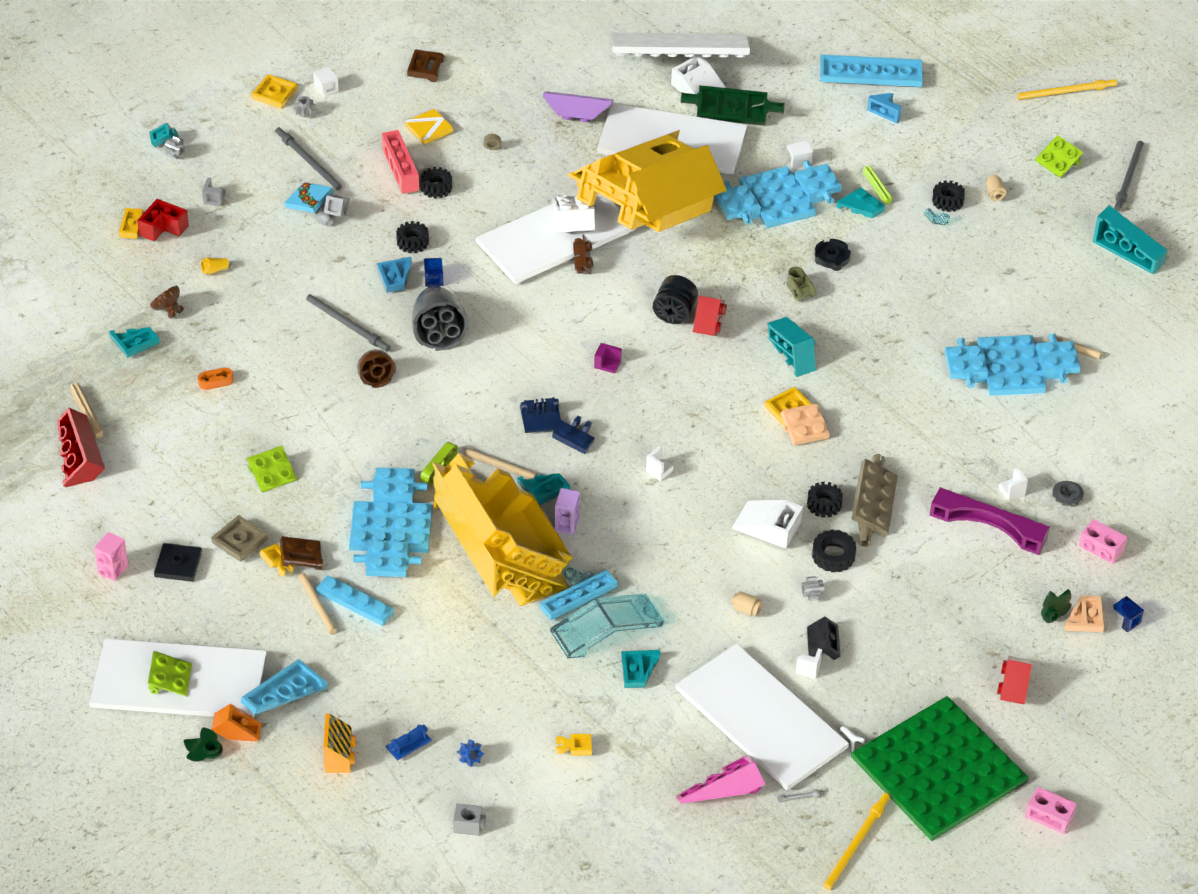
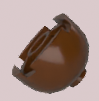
[357,349,396,388]

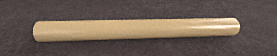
[465,448,537,479]
[299,573,337,635]

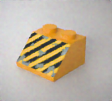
[323,713,356,773]

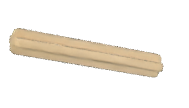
[70,383,104,439]

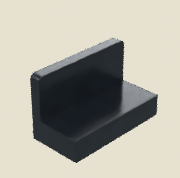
[807,616,841,660]

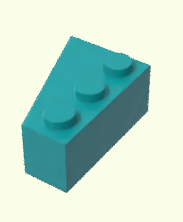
[767,317,816,377]

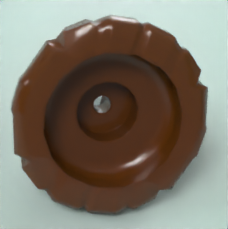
[150,285,184,319]

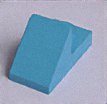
[867,93,902,123]

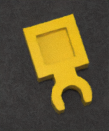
[260,543,294,577]
[556,734,592,756]

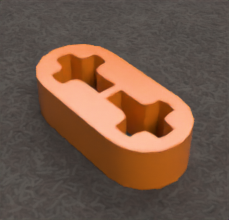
[198,367,234,390]

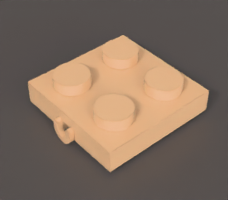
[781,403,830,446]

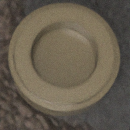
[483,134,501,150]

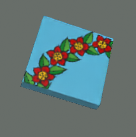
[284,182,334,213]

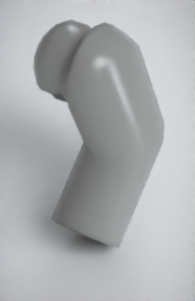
[316,205,334,226]

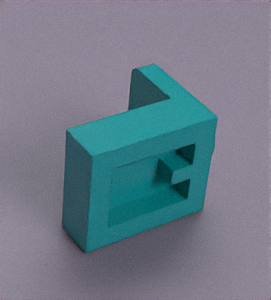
[149,123,179,147]

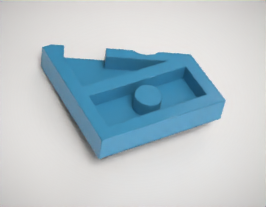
[377,257,412,293]

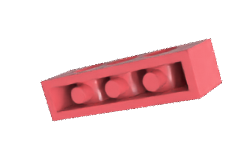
[382,130,419,194]

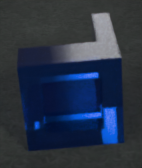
[424,258,443,287]
[1113,596,1144,632]

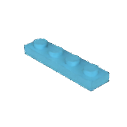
[540,569,618,621]
[316,575,394,626]

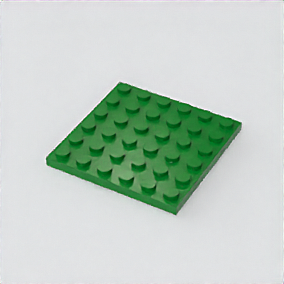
[851,696,1029,841]

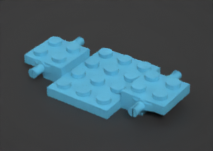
[714,160,842,228]
[944,333,1080,396]
[349,467,432,577]

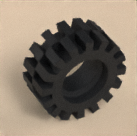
[420,167,452,199]
[932,180,965,212]
[396,221,429,253]
[807,481,843,518]

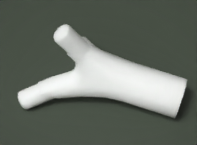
[839,726,865,752]

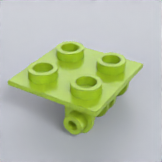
[1035,135,1083,178]
[246,445,297,493]
[147,651,192,697]

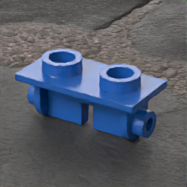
[385,724,432,761]

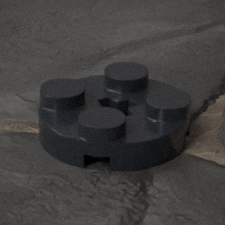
[814,239,851,271]

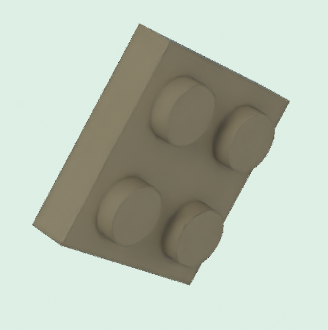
[211,515,268,562]

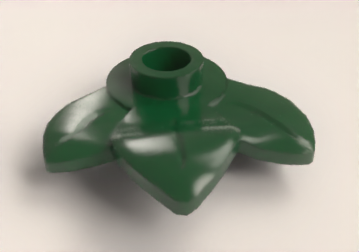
[1041,589,1072,623]
[184,727,223,762]

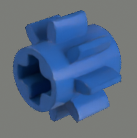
[457,739,484,767]

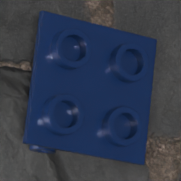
[520,397,561,433]

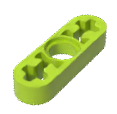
[420,441,458,485]

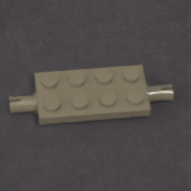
[851,454,898,548]

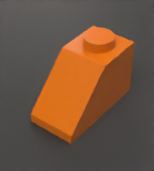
[211,704,262,741]

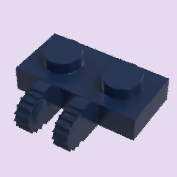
[552,416,595,454]

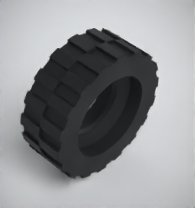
[812,529,856,573]

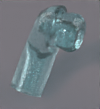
[924,208,950,225]
[564,568,594,585]

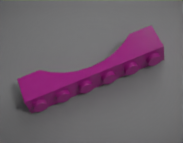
[929,487,1050,555]

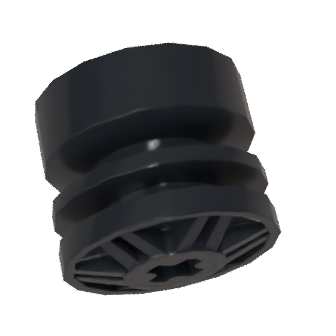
[652,275,698,324]

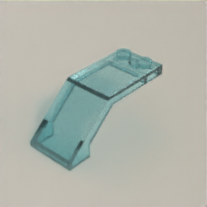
[550,593,665,659]

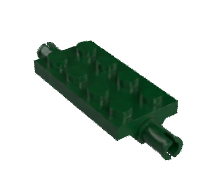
[681,85,785,126]

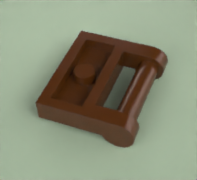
[407,49,445,82]
[280,536,323,570]

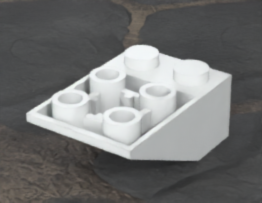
[671,55,726,94]
[553,193,595,232]
[732,500,803,548]

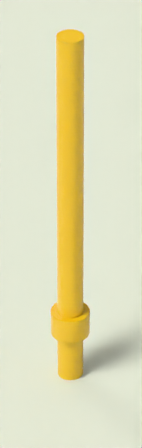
[1017,79,1117,100]
[823,793,890,890]

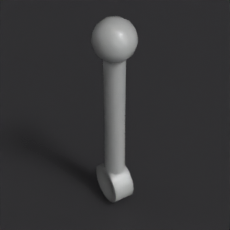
[777,790,821,802]

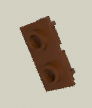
[573,234,594,274]

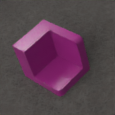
[594,343,622,373]

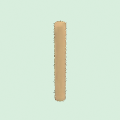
[1047,335,1102,359]

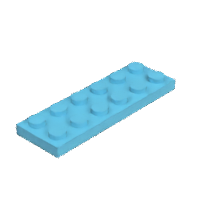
[820,54,923,87]

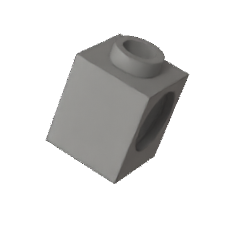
[324,194,350,217]
[453,803,486,836]

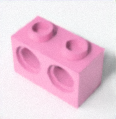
[1079,519,1127,564]
[94,532,128,581]
[1025,787,1077,834]

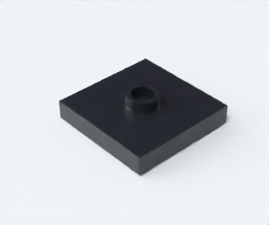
[154,543,202,582]

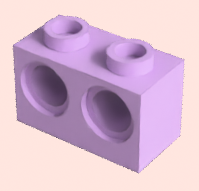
[555,488,580,535]

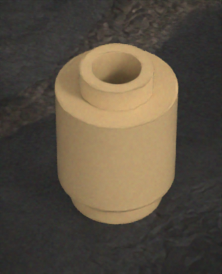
[985,175,1007,201]
[731,591,763,616]

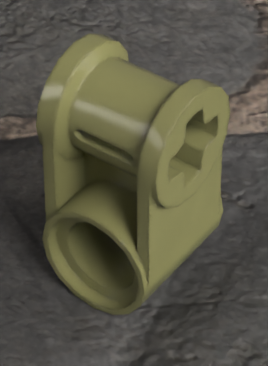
[787,266,816,301]

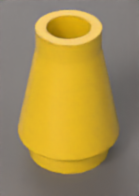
[200,257,229,275]

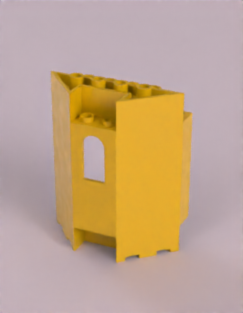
[567,130,727,232]
[433,453,573,606]

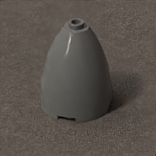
[412,286,469,351]

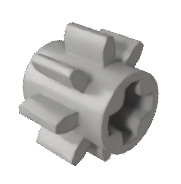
[294,96,315,118]
[164,136,186,159]
[801,576,824,601]

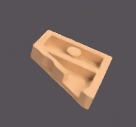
[1064,595,1104,632]

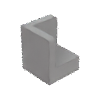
[203,178,226,206]

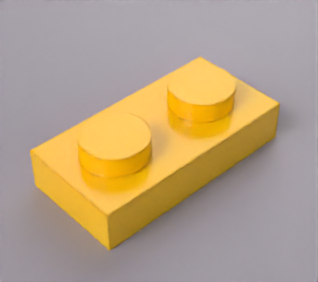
[119,208,144,239]

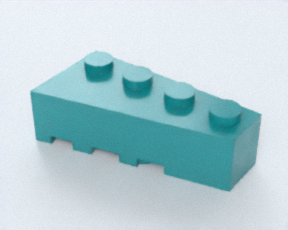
[1093,205,1167,274]

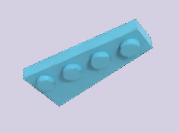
[240,659,328,715]

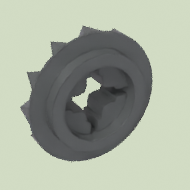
[1052,481,1084,507]

